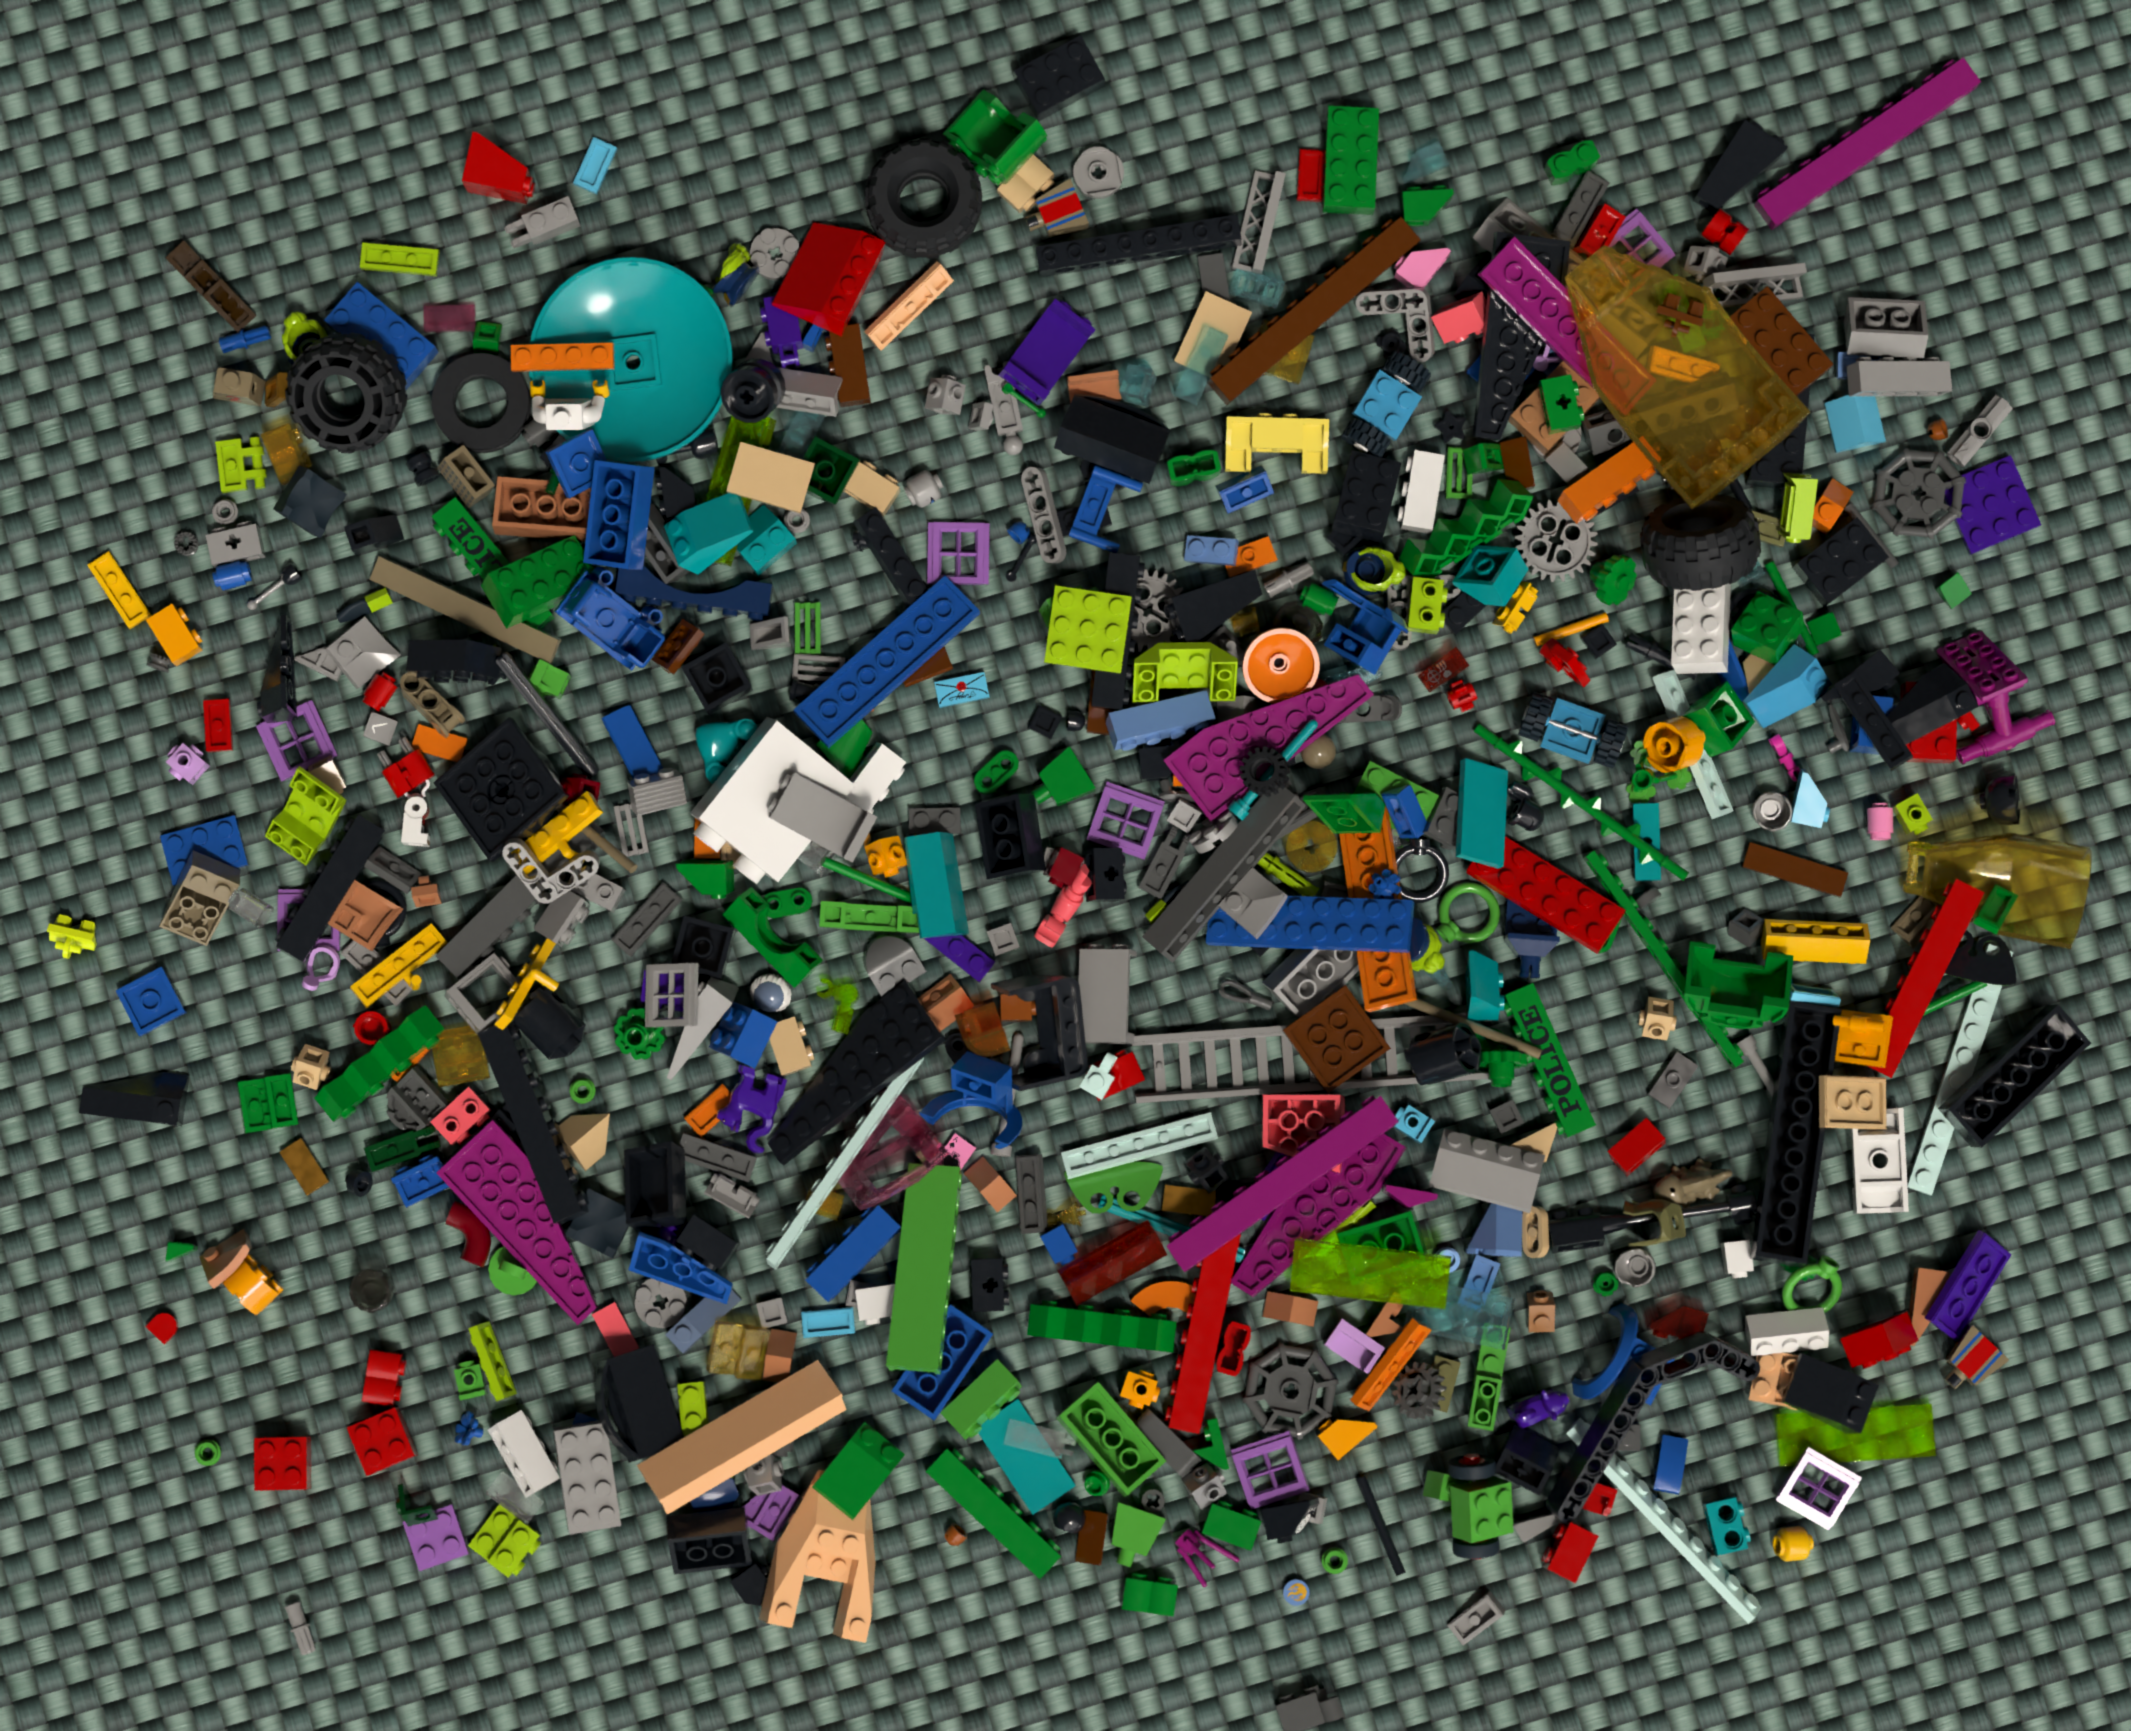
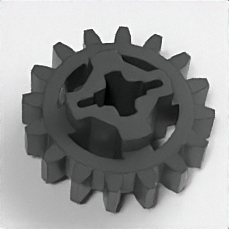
[1392,1362,1447,1420]

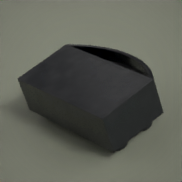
[1054,394,1170,484]
[595,1344,684,1463]

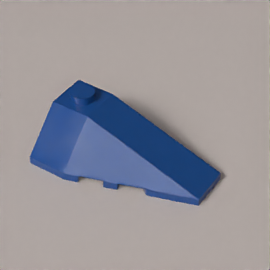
[629,1232,733,1305]

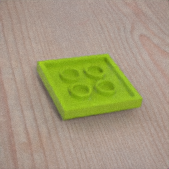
[1044,585,1132,674]

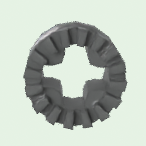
[174,532,199,556]
[146,653,172,673]
[1141,1489,1165,1513]

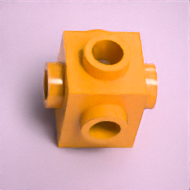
[864,835,907,878]
[1120,1370,1161,1409]

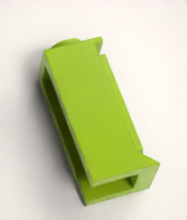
[1778,473,1818,543]

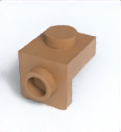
[1527,1290,1555,1333]

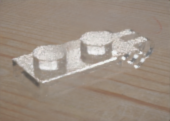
[1003,1419,1077,1459]

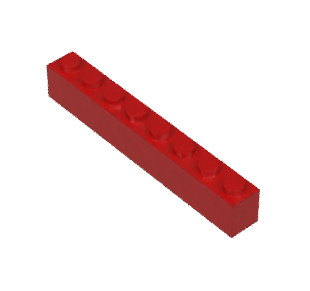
[1868,879,1985,1078]
[1165,1234,1241,1434]

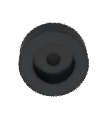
[345,1169,373,1197]

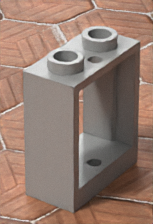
[445,953,520,1035]

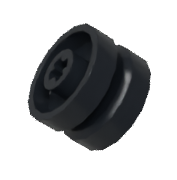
[721,358,786,423]

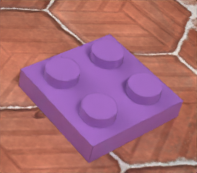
[403,1504,470,1571]

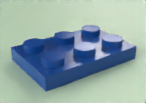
[160,815,249,886]

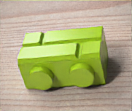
[677,1381,709,1436]

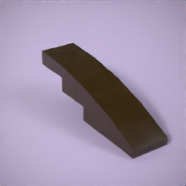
[165,240,256,333]

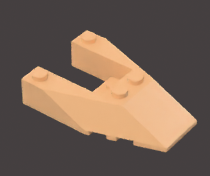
[759,1469,876,1643]

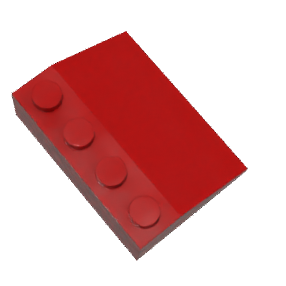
[772,222,885,337]

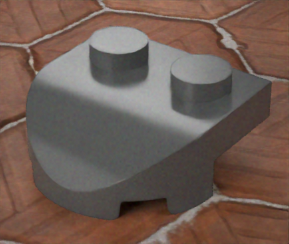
[1423,787,1459,850]
[863,934,926,997]
[386,1066,450,1131]

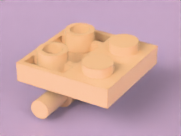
[1749,1353,1799,1410]

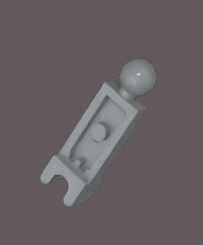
[984,361,1023,455]

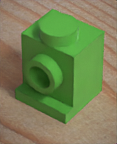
[454,1360,488,1401]

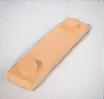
[864,261,954,351]

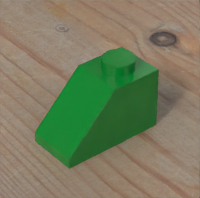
[676,859,735,899]

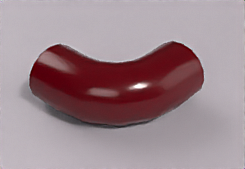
[445,1200,492,1268]

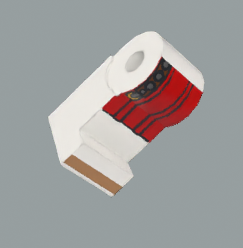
[401,796,430,847]

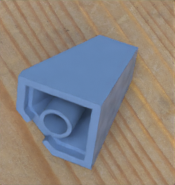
[1465,1203,1522,1257]

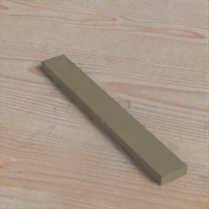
[369,556,561,663]

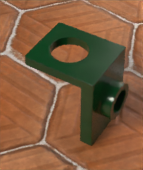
[396,1484,438,1527]

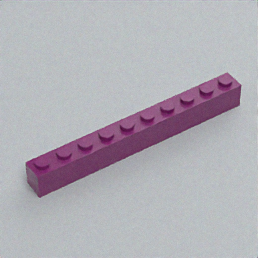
[1754,57,1981,230]
[1166,1095,1399,1272]

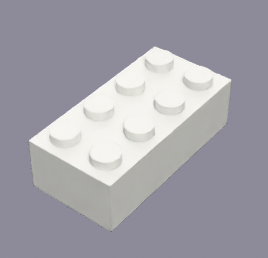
[1671,584,1731,674]

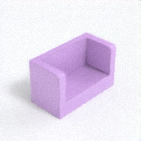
[1323,1319,1385,1374]

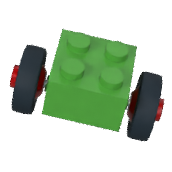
[1448,1454,1514,1559]

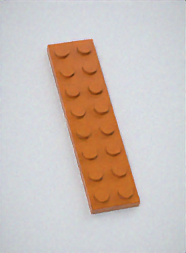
[1339,803,1417,1012]

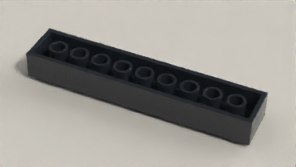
[1750,1001,1842,1267]

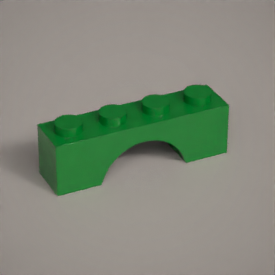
[723,887,823,988]

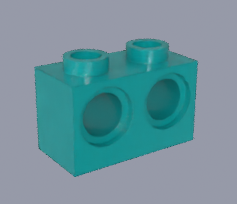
[1702,1496,1751,1556]

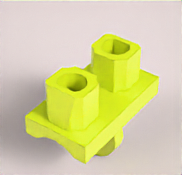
[47,914,97,959]

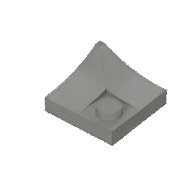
[325,616,400,689]
[1218,867,1288,939]

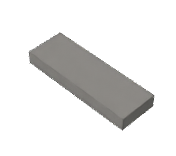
[341,940,413,1007]

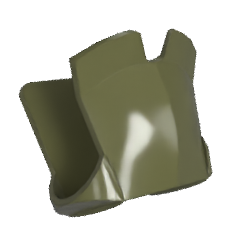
[1623,1199,1686,1246]

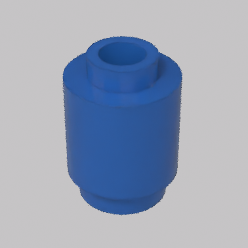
[212,560,252,591]

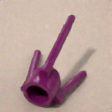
[1175,1528,1240,1587]

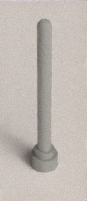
[990,1033,1024,1157]
[1736,1034,1775,1096]

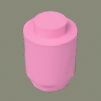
[1867,803,1893,840]

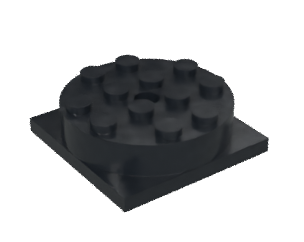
[433,717,569,862]

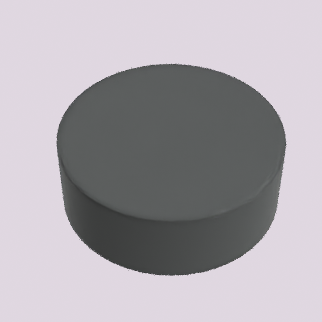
[1636,887,1661,910]

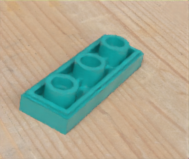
[1633,803,1661,881]

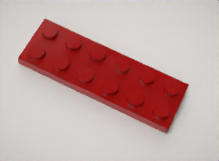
[1466,836,1626,954]

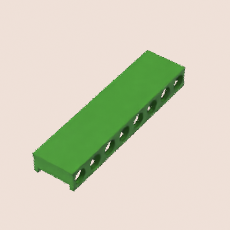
[886,1163,962,1374]

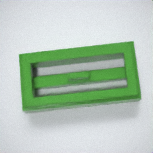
[1445,447,1473,500]
[795,602,821,654]

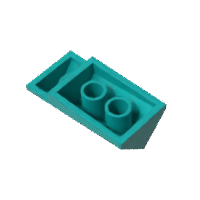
[904,832,969,939]

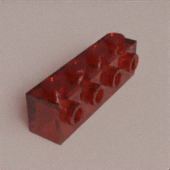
[1057,1220,1167,1305]

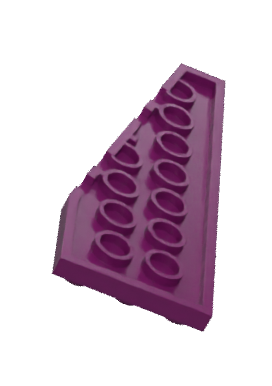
[1163,674,1374,821]
[1231,1110,1406,1297]
[436,1119,598,1325]

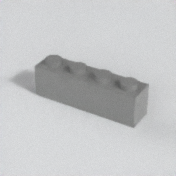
[1847,357,1952,397]

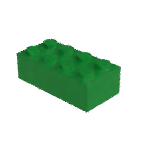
[1322,106,1379,215]
[481,535,595,629]

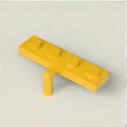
[511,791,603,875]
[350,923,448,1008]
[494,938,559,1030]

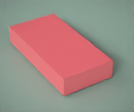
[592,1302,639,1357]

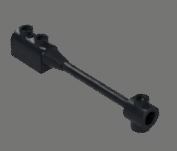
[1548,1185,1757,1254]

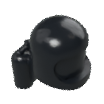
[1507,780,1545,831]

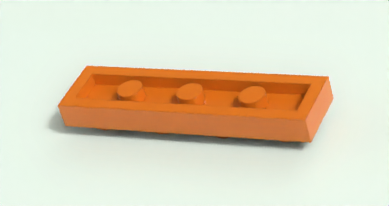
[511,343,615,372]
[1350,1318,1432,1411]

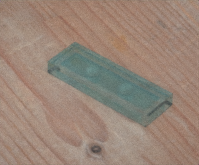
[1174,325,1229,406]

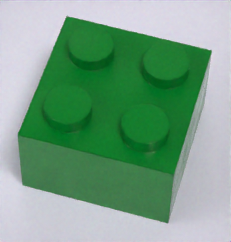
[1731,591,1804,665]

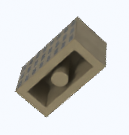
[438,445,495,508]

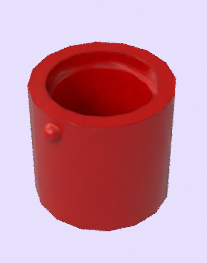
[353,1011,392,1046]

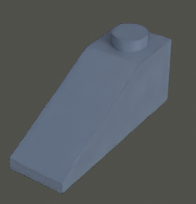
[665,1289,742,1354]

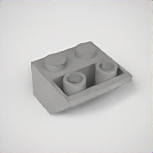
[533,891,590,948]

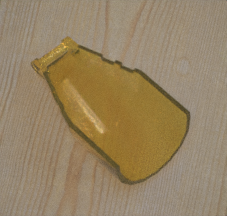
[1902,833,2092,949]

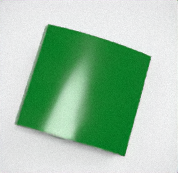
[236,1073,298,1134]

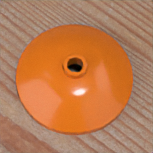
[1242,627,1320,704]

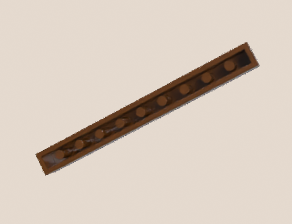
[1207,217,1421,405]

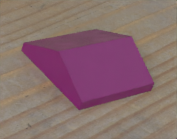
[1382,1185,1438,1209]

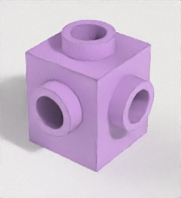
[166,743,210,785]

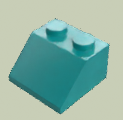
[733,504,797,576]
[1452,545,1529,606]
[1465,951,1504,1020]

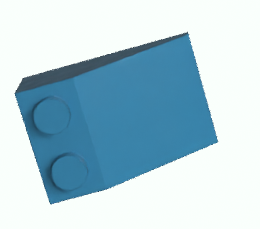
[1744,644,1832,728]

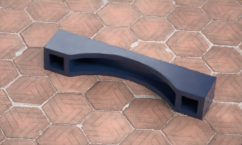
[615,566,773,621]

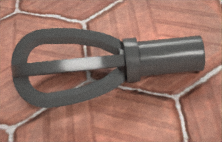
[1219,980,1273,1011]

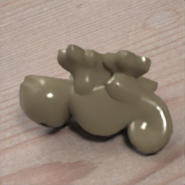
[1653,1158,1732,1208]

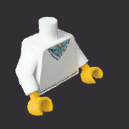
[530,380,610,430]

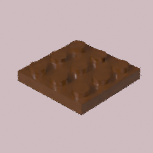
[1282,985,1391,1094]

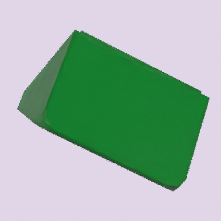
[473,321,502,355]
[1936,572,1972,610]
[1806,612,1842,646]
[165,1241,198,1262]

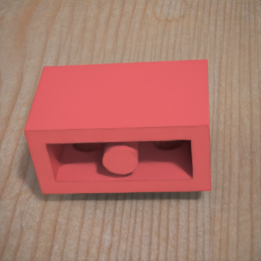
[1431,291,1487,344]
[431,1087,492,1146]

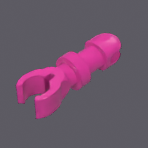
[1768,734,1800,782]

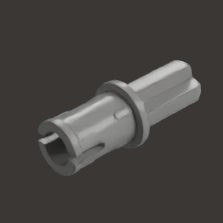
[1263,562,1314,598]
[284,1602,316,1655]

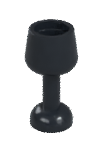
[656,429,719,465]

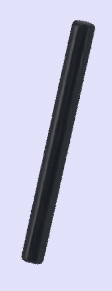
[495,652,599,779]

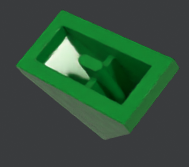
[1463,443,1504,475]

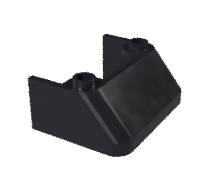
[991,975,1088,1091]

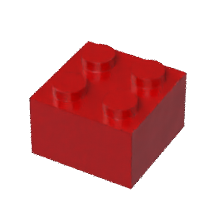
[1840,1312,1919,1369]
[347,1407,418,1476]
[254,1436,311,1491]
[1541,1522,1599,1583]

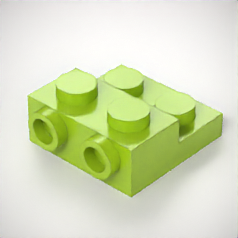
[468,1503,542,1578]

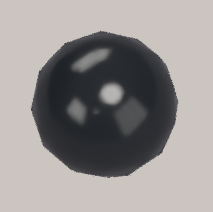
[1053,1502,1086,1534]

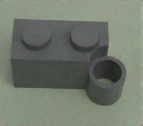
[1275,1685,1345,1731]

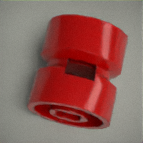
[1701,208,1749,256]

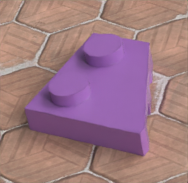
[742,1485,800,1541]

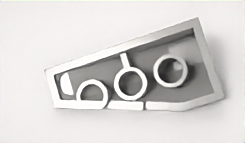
[667,977,739,1080]

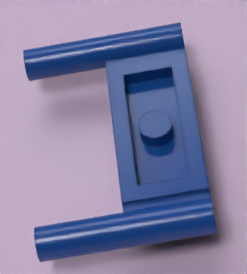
[1069,465,1143,553]

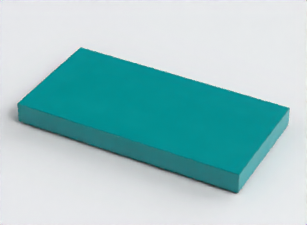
[1456,758,1508,869]
[978,1399,1076,1515]

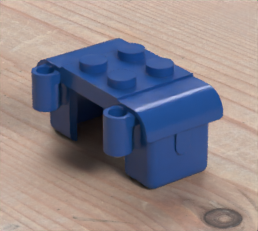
[554,567,665,670]

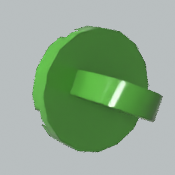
[488,1246,537,1296]

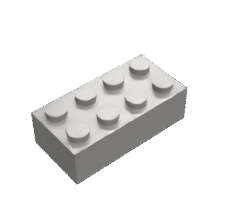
[553,1420,621,1535]

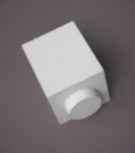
[1720,1240,1754,1279]

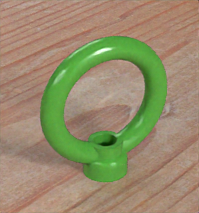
[1436,882,1500,944]
[1782,1255,1842,1313]

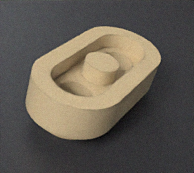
[1522,1206,1549,1258]

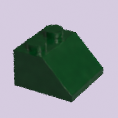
[802,436,860,505]

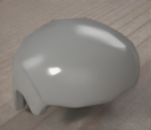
[1752,791,1793,831]
[1614,1248,1656,1287]

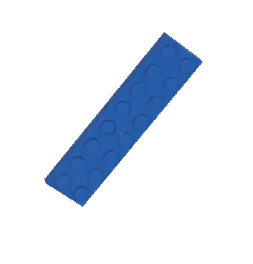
[793,576,980,749]
[1206,896,1414,953]

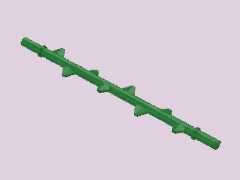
[1474,723,1689,881]

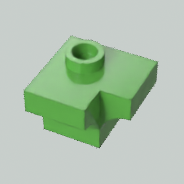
[529,659,571,700]

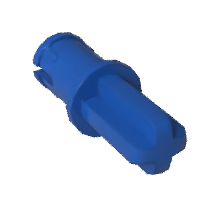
[219,326,271,353]

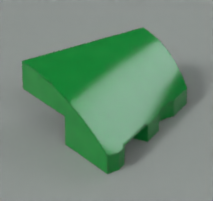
[816,719,873,779]

